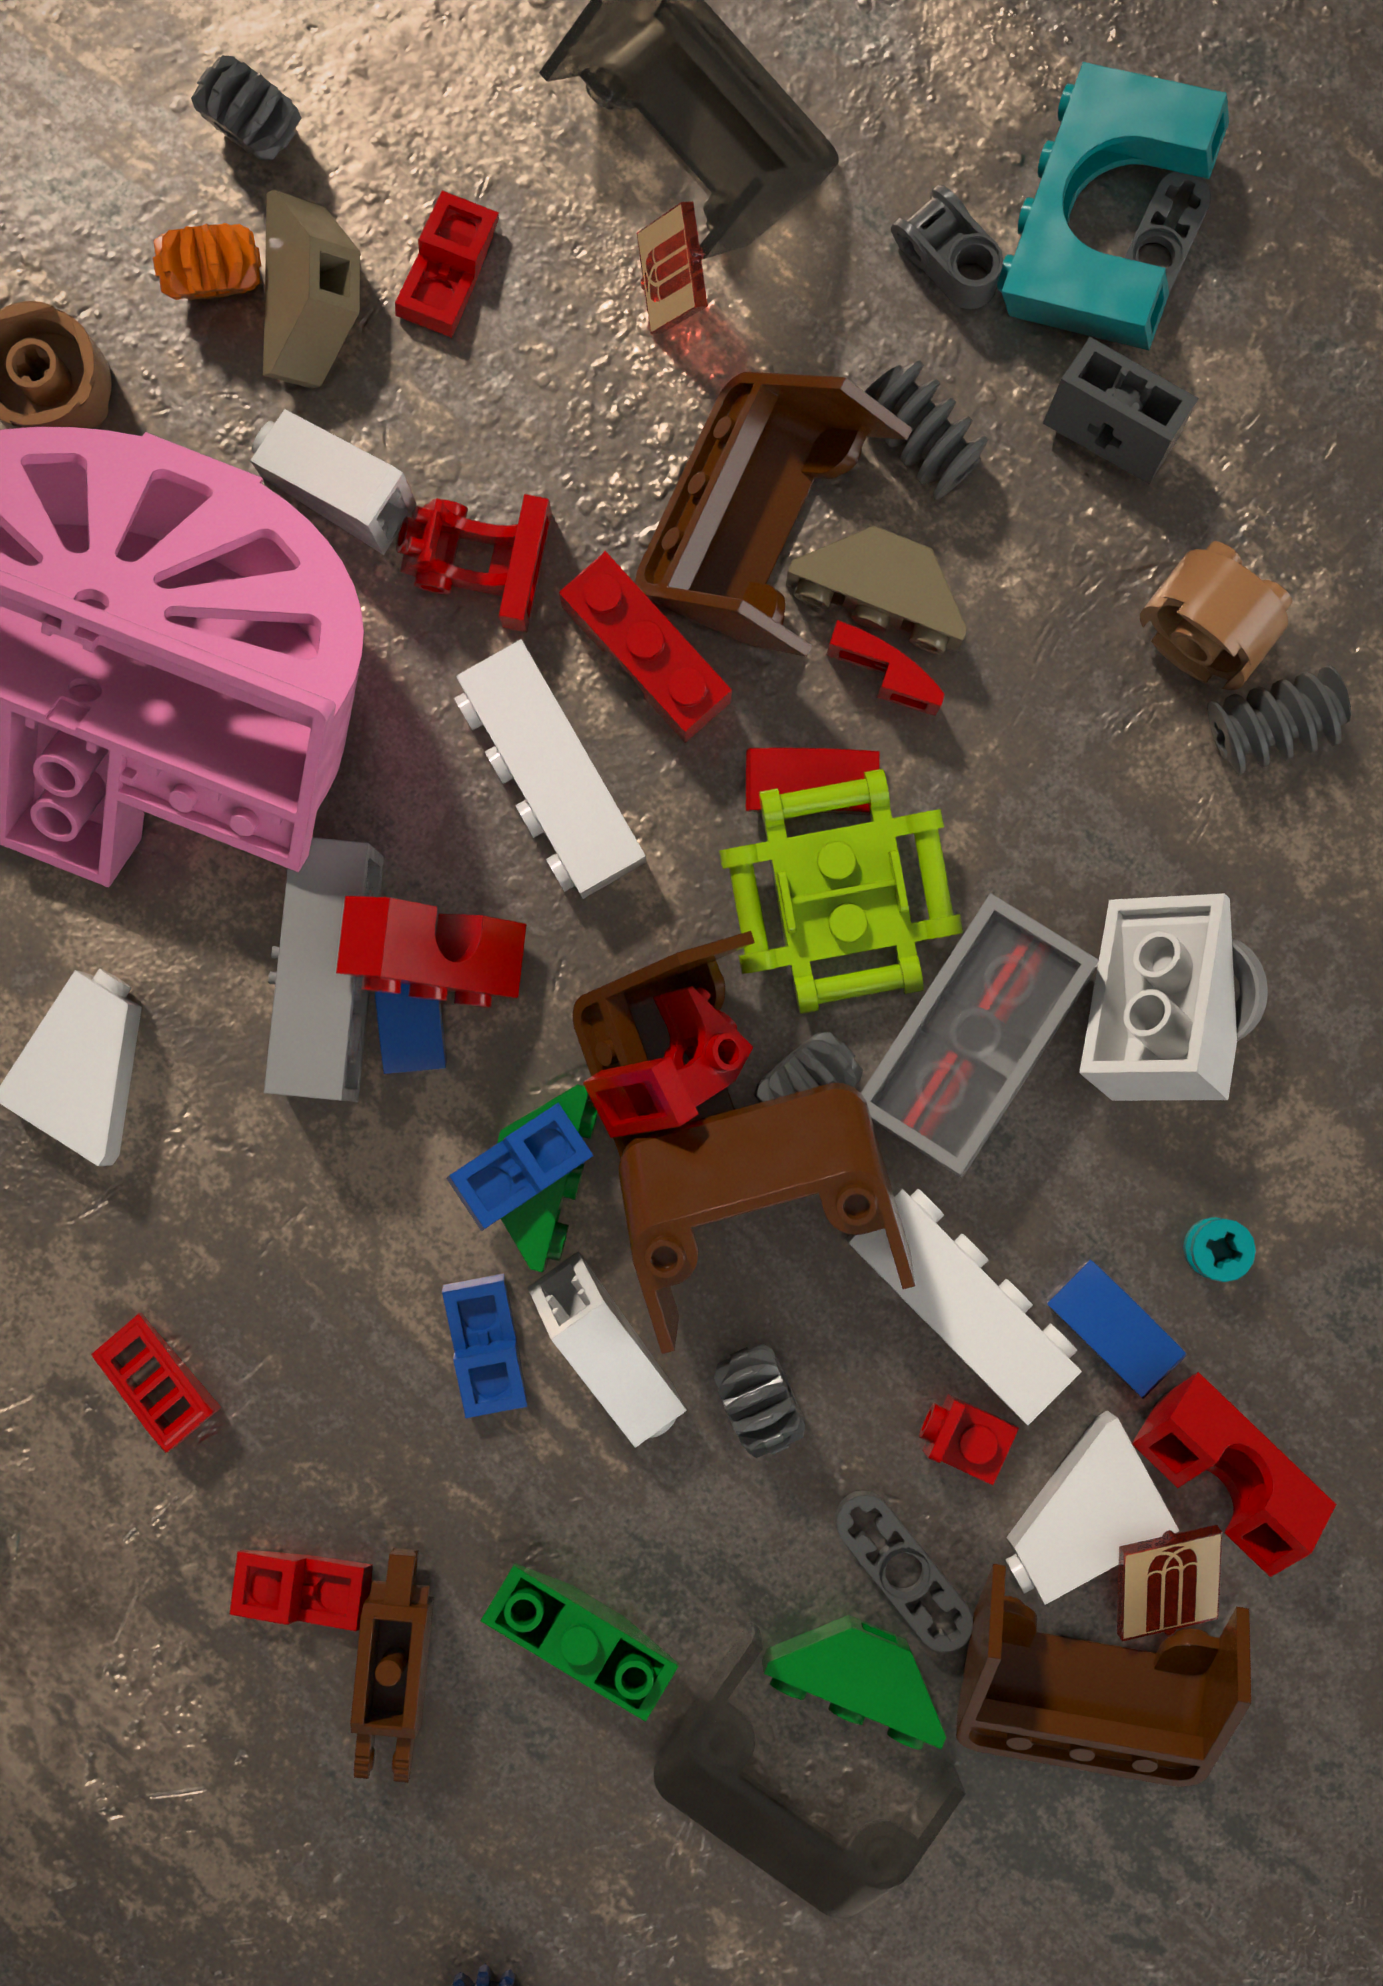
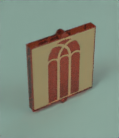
[637,201,708,334]
[1117,1525,1223,1642]

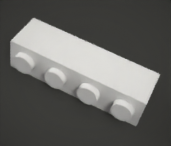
[454,639,647,899]
[845,1187,1082,1425]

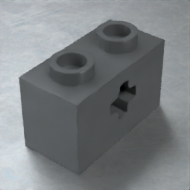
[1043,337,1199,484]

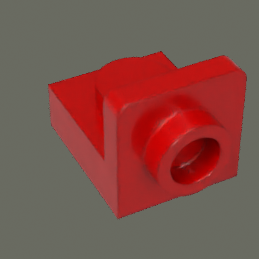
[919,1394,1019,1485]

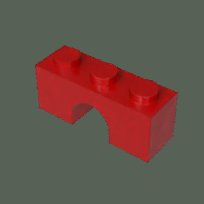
[559,551,732,743]
[336,896,527,1008]
[1132,1372,1337,1577]

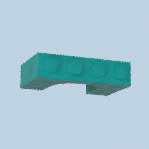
[997,62,1229,351]

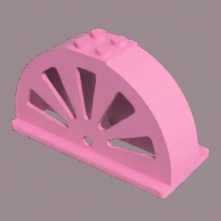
[0,427,364,888]

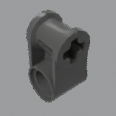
[891,185,1003,309]

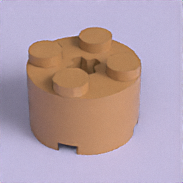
[0,301,112,429]
[1140,541,1293,690]

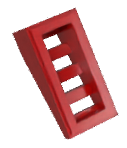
[91,1313,222,1453]

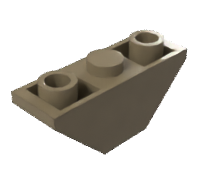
[263,190,361,389]
[786,526,967,654]

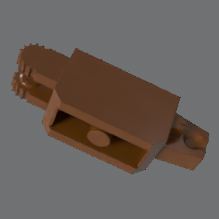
[350,1548,434,1783]

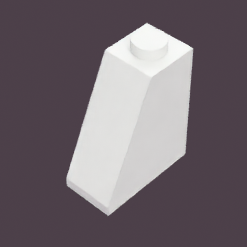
[250,409,417,555]
[0,968,142,1166]
[528,1252,687,1448]
[1005,1411,1179,1605]

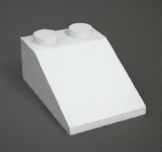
[1079,893,1237,1101]

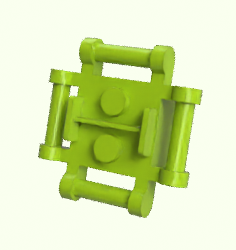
[719,769,963,1014]

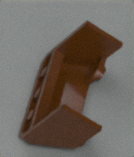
[636,372,912,657]
[573,931,755,1159]
[619,1083,915,1354]
[956,1564,1251,1787]

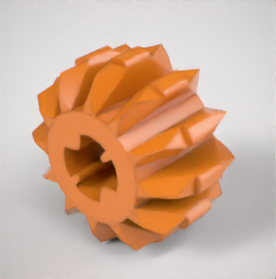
[153,223,262,300]

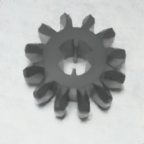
[191,55,302,160]
[754,1032,863,1103]
[714,1344,805,1458]

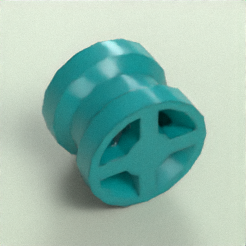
[1183,1217,1256,1282]

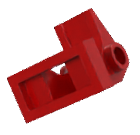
[396,494,552,632]
[583,986,753,1138]

